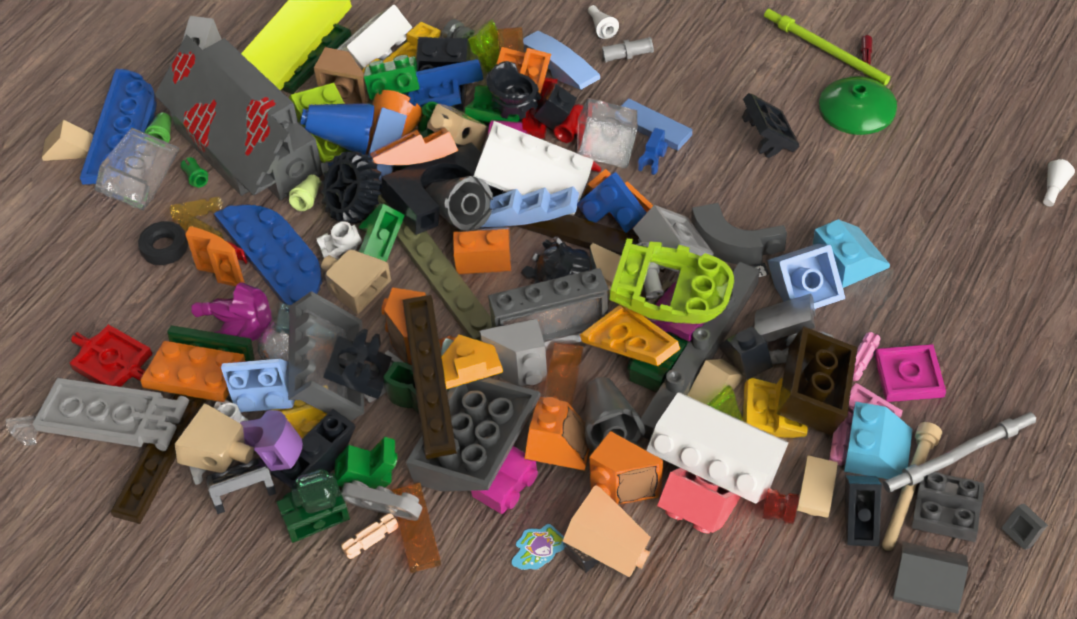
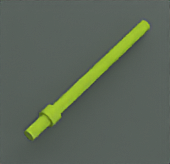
[764,9,891,85]

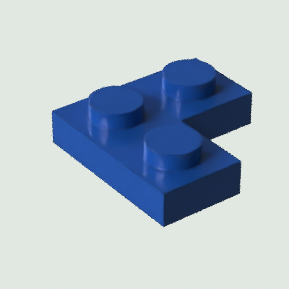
[577,172,647,233]

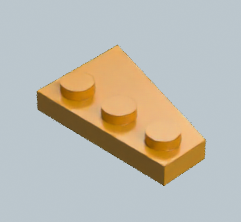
[580,305,680,366]

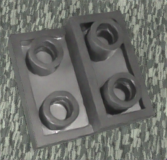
[755,293,816,342]
[912,472,984,542]

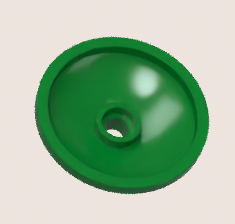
[819,76,897,135]

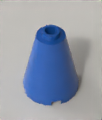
[300,103,374,155]

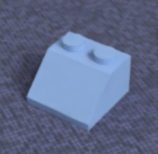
[767,244,845,309]

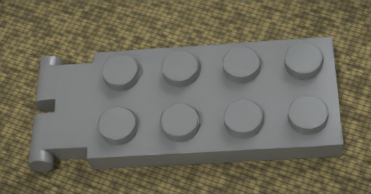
[32,378,189,451]

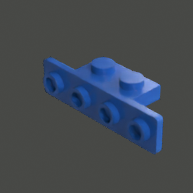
[402,59,484,109]

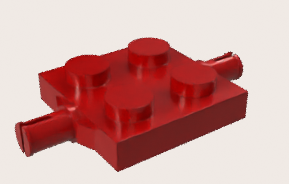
[70,324,153,387]

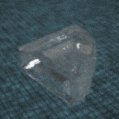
[6,416,37,446]

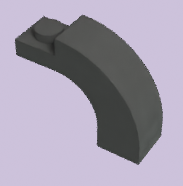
[691,203,787,265]

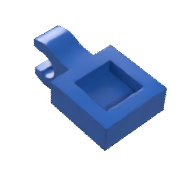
[638,128,668,175]

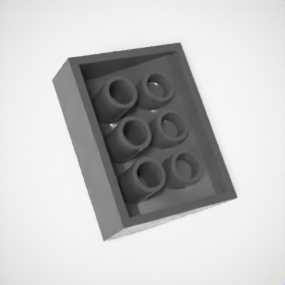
[406,377,541,491]

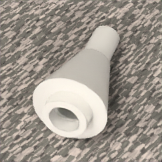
[588,5,619,39]
[1043,159,1075,206]

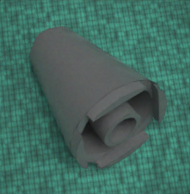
[426,176,493,230]
[585,377,645,452]

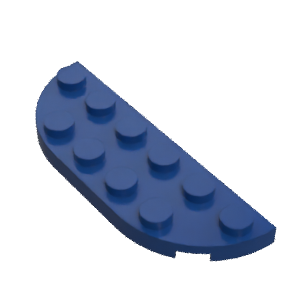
[80,69,157,185]
[214,205,323,311]

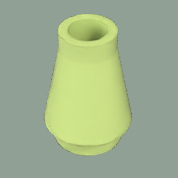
[289,175,321,211]

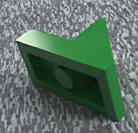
[359,204,405,262]

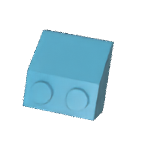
[813,219,890,288]
[844,402,913,479]

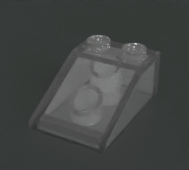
[94,128,179,211]

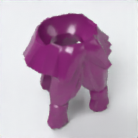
[191,282,272,341]

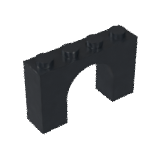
[381,143,506,235]

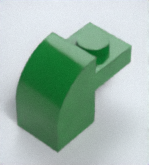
[334,436,398,489]

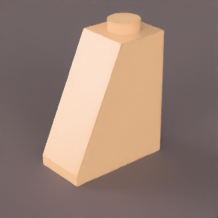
[563,485,651,577]

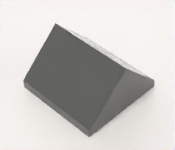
[893,542,968,614]

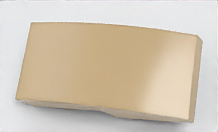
[797,456,838,518]

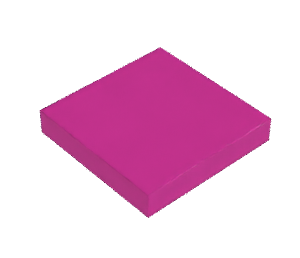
[874,344,946,402]

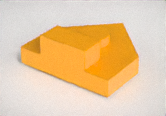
[442,335,503,389]

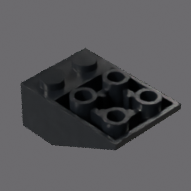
[416,37,471,112]

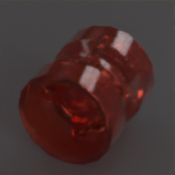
[763,488,799,525]

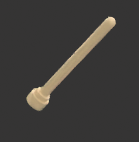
[882,422,942,551]

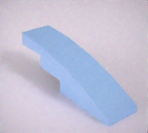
[518,31,600,90]
[481,186,579,227]

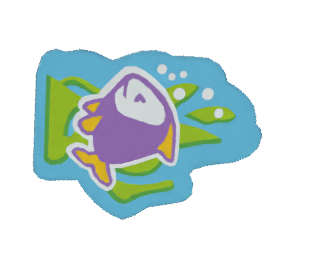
[512,524,565,570]

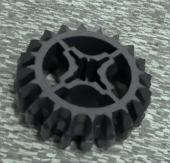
[320,151,383,224]

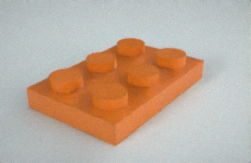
[141,341,245,402]

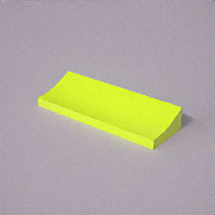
[241,0,352,91]

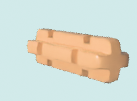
[341,513,398,559]

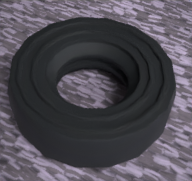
[138,221,188,265]

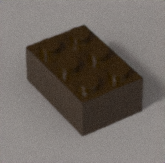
[776,326,858,435]

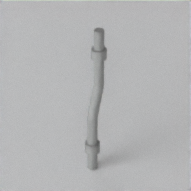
[883,412,1036,493]

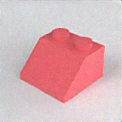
[657,468,741,533]

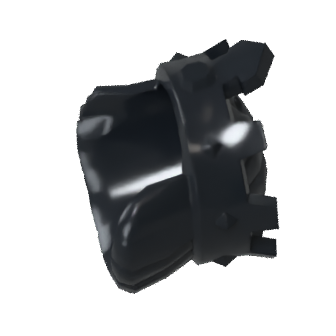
[487,61,542,119]
[521,236,590,284]

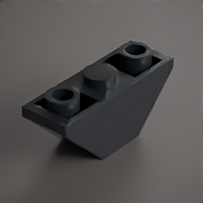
[270,409,355,490]

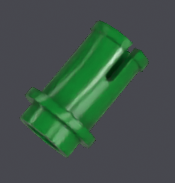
[418,101,438,132]
[180,157,208,188]

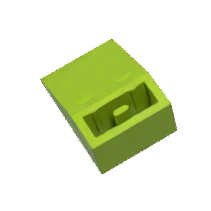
[289,83,352,163]

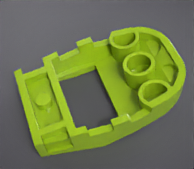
[609,238,734,324]

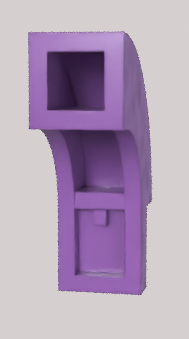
[240,410,303,471]

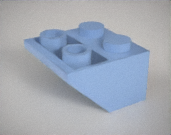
[221,359,295,412]

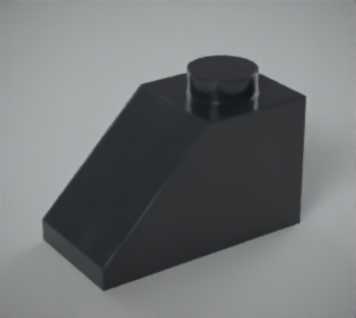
[533,82,577,130]
[719,326,773,380]
[844,475,882,546]

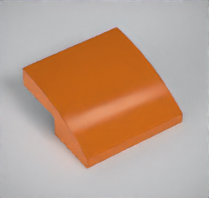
[497,47,551,94]
[185,226,245,286]

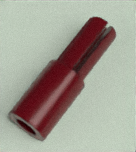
[861,35,872,65]

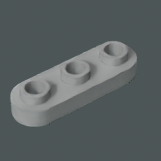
[340,480,423,521]

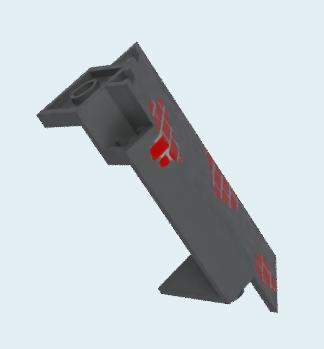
[155,34,323,201]

